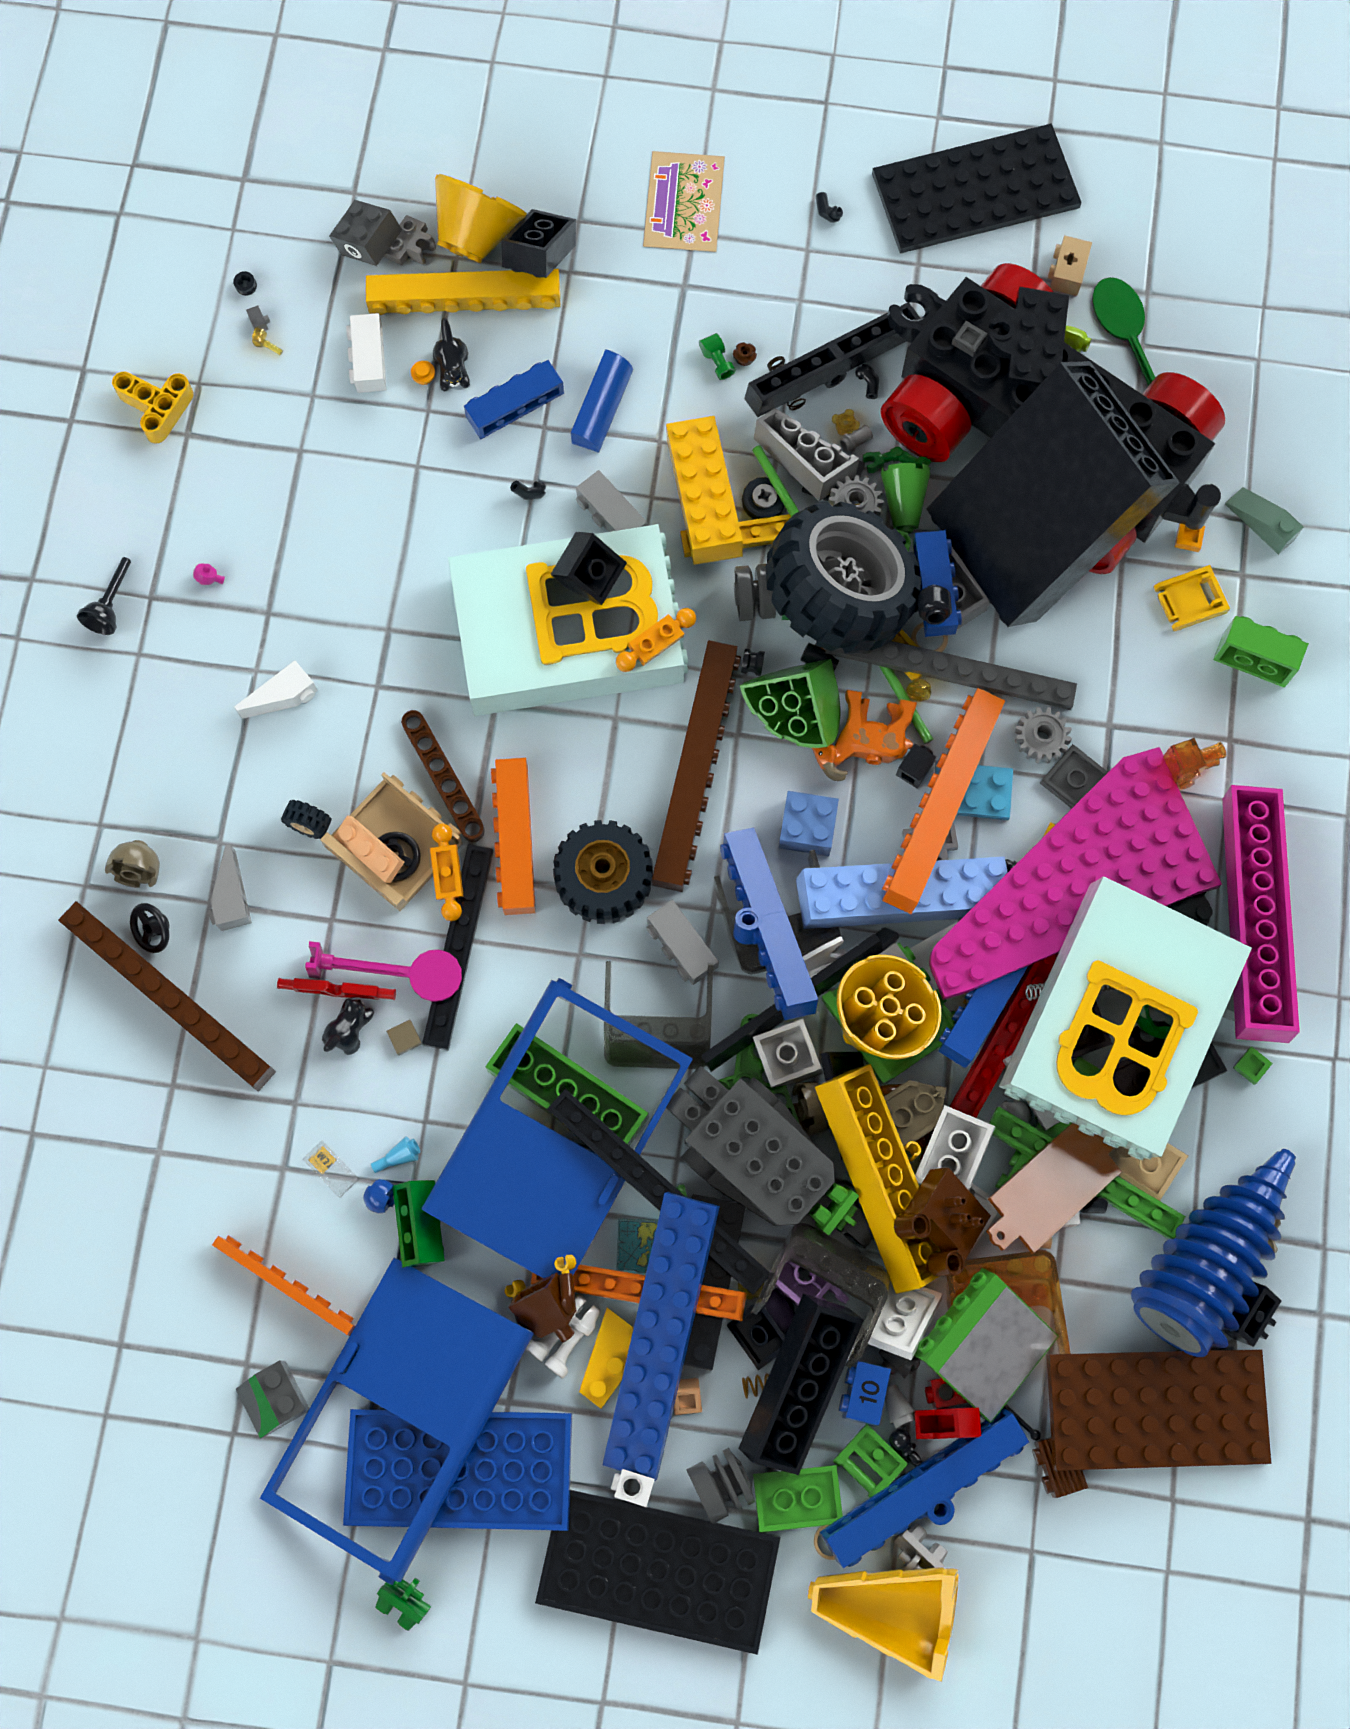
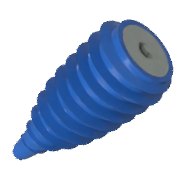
[1131,1149,1296,1357]

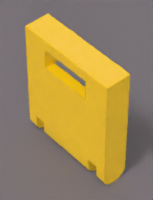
[1153,565,1230,631]

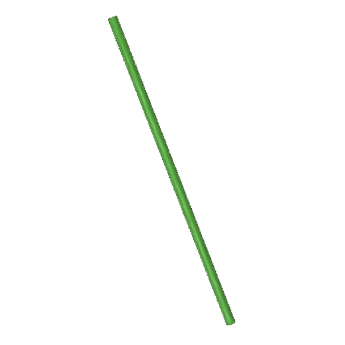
[752,445,933,744]

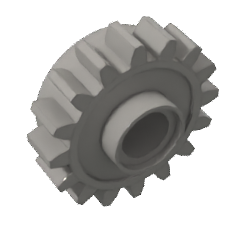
[828,475,883,516]
[1014,707,1072,763]

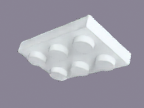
[859,1279,943,1360]

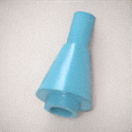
[371,1136,420,1173]

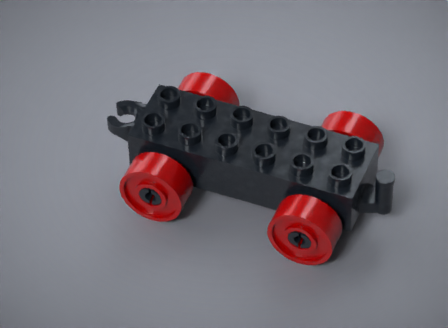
[881,263,1225,574]

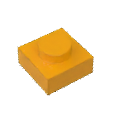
[1174,524,1205,552]

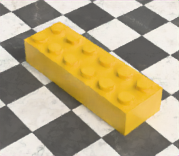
[666,416,743,565]

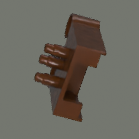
[894,1167,991,1277]

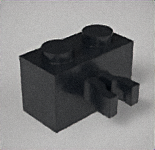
[1223,1282,1282,1347]

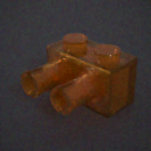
[1163,738,1226,790]

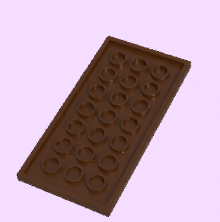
[1046,1349,1272,1471]

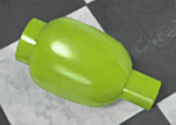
[1064,325,1092,352]

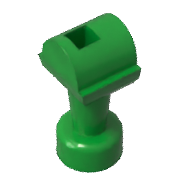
[699,333,736,380]

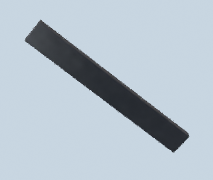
[422,844,494,1051]
[701,934,883,1072]

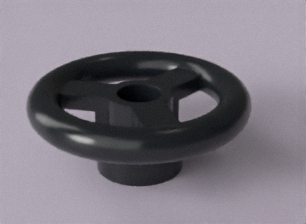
[378,832,421,882]
[130,903,170,953]

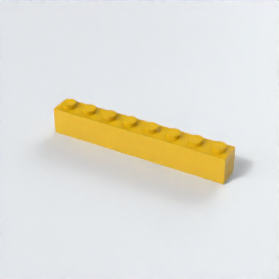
[366,269,561,315]

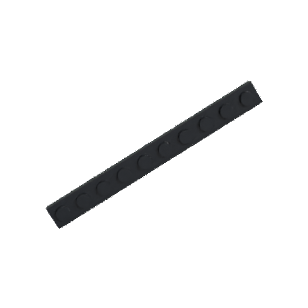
[547,1089,771,1295]

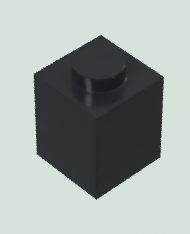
[896,743,936,789]

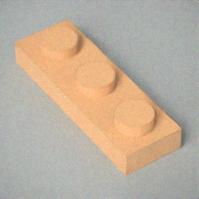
[333,816,405,883]

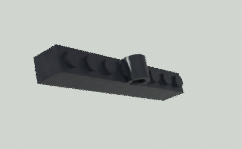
[744,303,921,417]

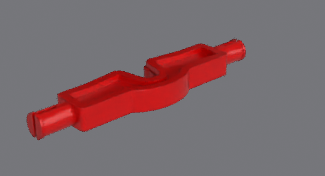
[277,978,396,1000]

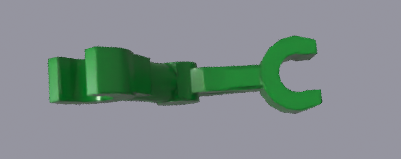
[862,446,931,473]

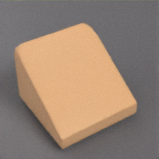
[674,1378,702,1415]

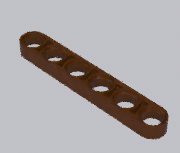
[401,710,485,842]

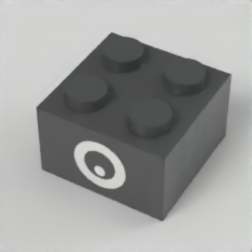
[329,200,402,266]

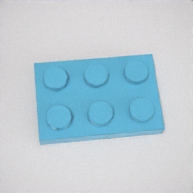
[935,761,1013,820]

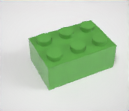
[1213,616,1309,688]

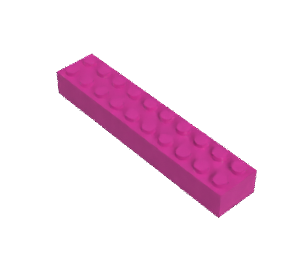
[1222,785,1300,1043]

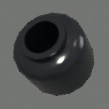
[917,585,952,625]

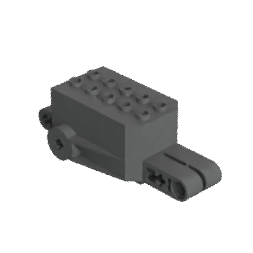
[666,1066,874,1271]

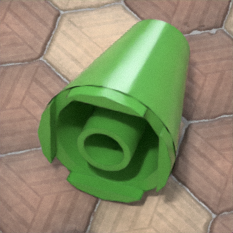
[881,463,930,534]

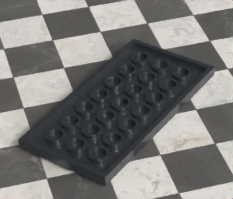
[872,123,1082,254]
[535,1489,781,1655]

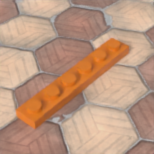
[212,1235,355,1336]

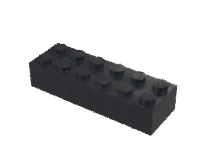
[684,1194,746,1371]
[738,1293,864,1475]

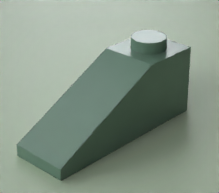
[1225,487,1304,555]

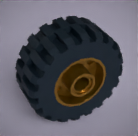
[553,820,653,924]

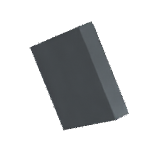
[1040,744,1108,809]

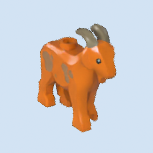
[812,690,917,781]

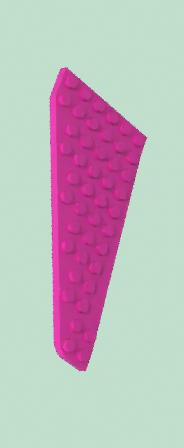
[929,747,1222,1000]

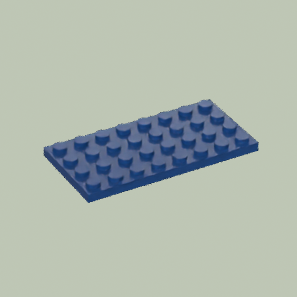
[343,1409,572,1531]

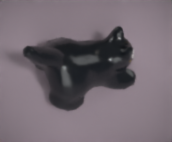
[433,318,470,391]
[322,998,374,1055]

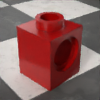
[925,1378,967,1409]

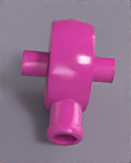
[193,563,225,585]

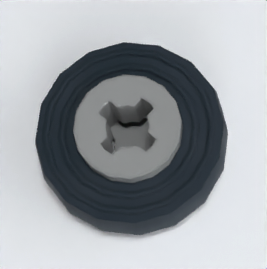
[741,477,785,519]

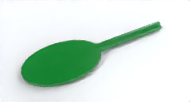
[1092,277,1155,386]

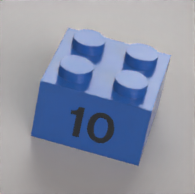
[838,1361,891,1426]

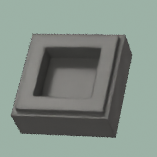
[952,321,988,357]

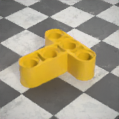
[112,371,194,443]

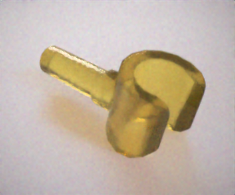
[252,328,283,355]

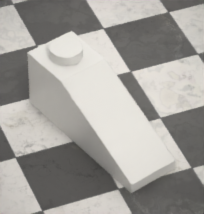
[234,661,318,719]

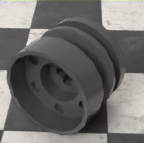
[686,1448,755,1524]

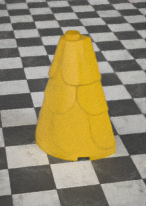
[808,1567,959,1682]

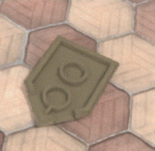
[884,1080,947,1147]

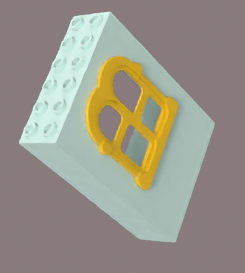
[448,524,688,716]
[999,876,1252,1160]

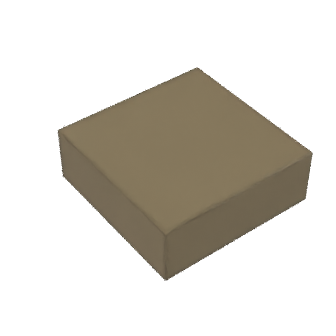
[386,1020,422,1056]

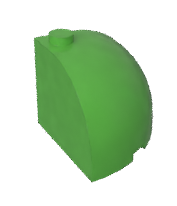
[739,659,841,748]

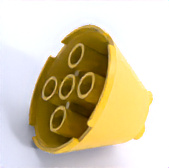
[435,174,527,264]
[837,955,941,1059]

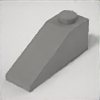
[209,844,252,931]

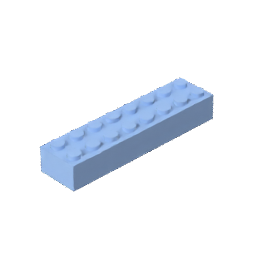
[796,857,1008,929]

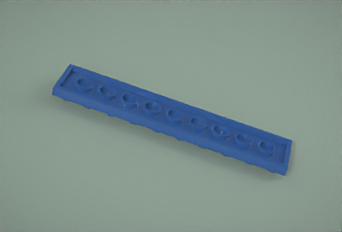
[602,1192,720,1481]

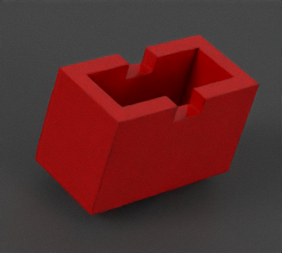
[914,1408,981,1439]

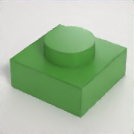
[1233,1046,1273,1085]

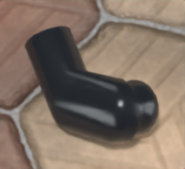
[855,364,879,399]
[510,480,546,500]

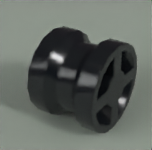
[741,648,765,676]

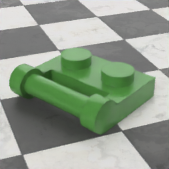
[833,1424,908,1498]

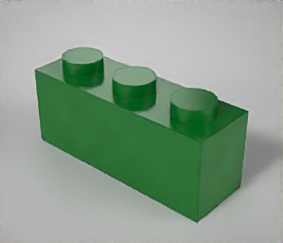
[392,1180,445,1268]

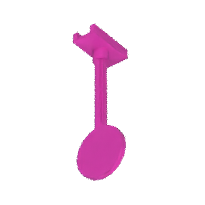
[305,941,462,1002]

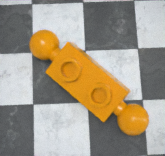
[616,608,696,672]
[430,824,464,921]

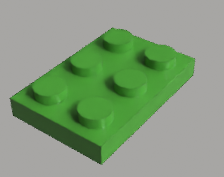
[753,1465,843,1532]

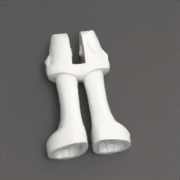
[526,1294,600,1379]

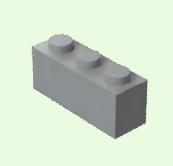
[576,470,647,532]
[646,899,719,985]

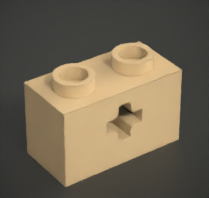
[1047,235,1092,296]

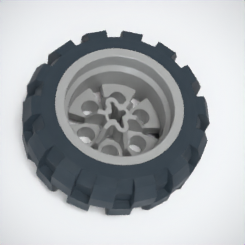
[765,502,921,654]

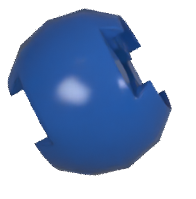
[363,1179,394,1213]

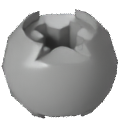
[1000,1100,1032,1124]

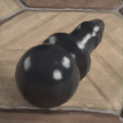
[889,1429,924,1467]

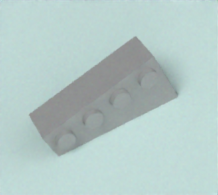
[754,408,860,501]

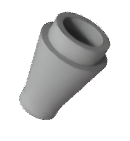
[885,1385,915,1429]

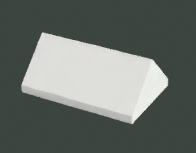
[915,1105,995,1190]

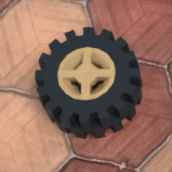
[281,800,332,839]

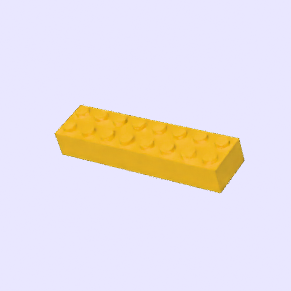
[815,1064,940,1294]

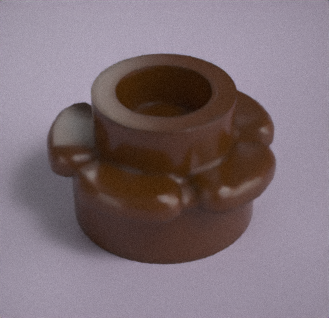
[733,342,757,366]

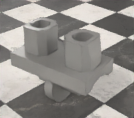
[893,1524,948,1571]

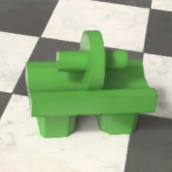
[809,1183,859,1235]

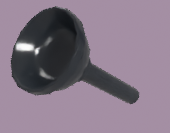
[77,557,131,635]

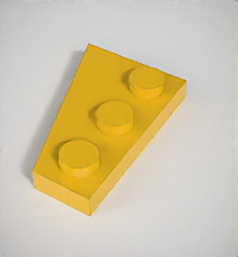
[579,1308,634,1409]

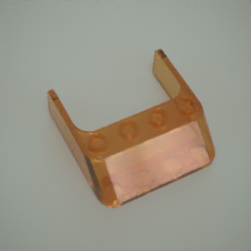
[946,1250,1071,1354]

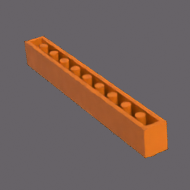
[882,688,1005,914]

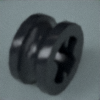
[233,271,257,296]

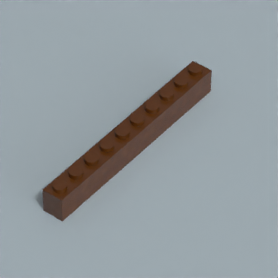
[652,640,741,892]
[58,901,276,1092]

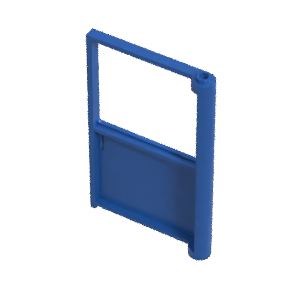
[421,978,693,1279]
[260,1257,534,1585]

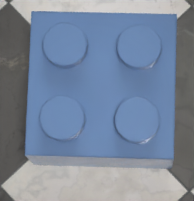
[778,791,839,856]

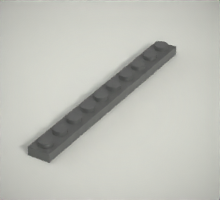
[825,641,1077,710]

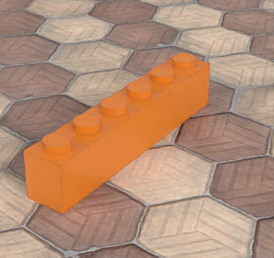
[491,758,536,915]

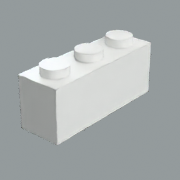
[346,313,387,393]

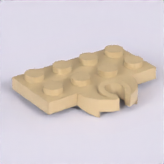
[1108,1143,1188,1201]

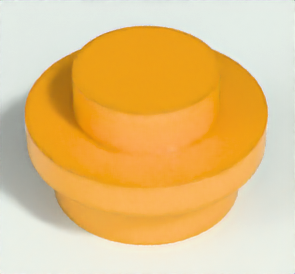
[411,361,435,385]

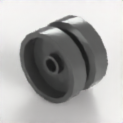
[734,564,776,621]

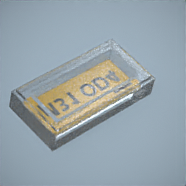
[303,1140,359,1198]

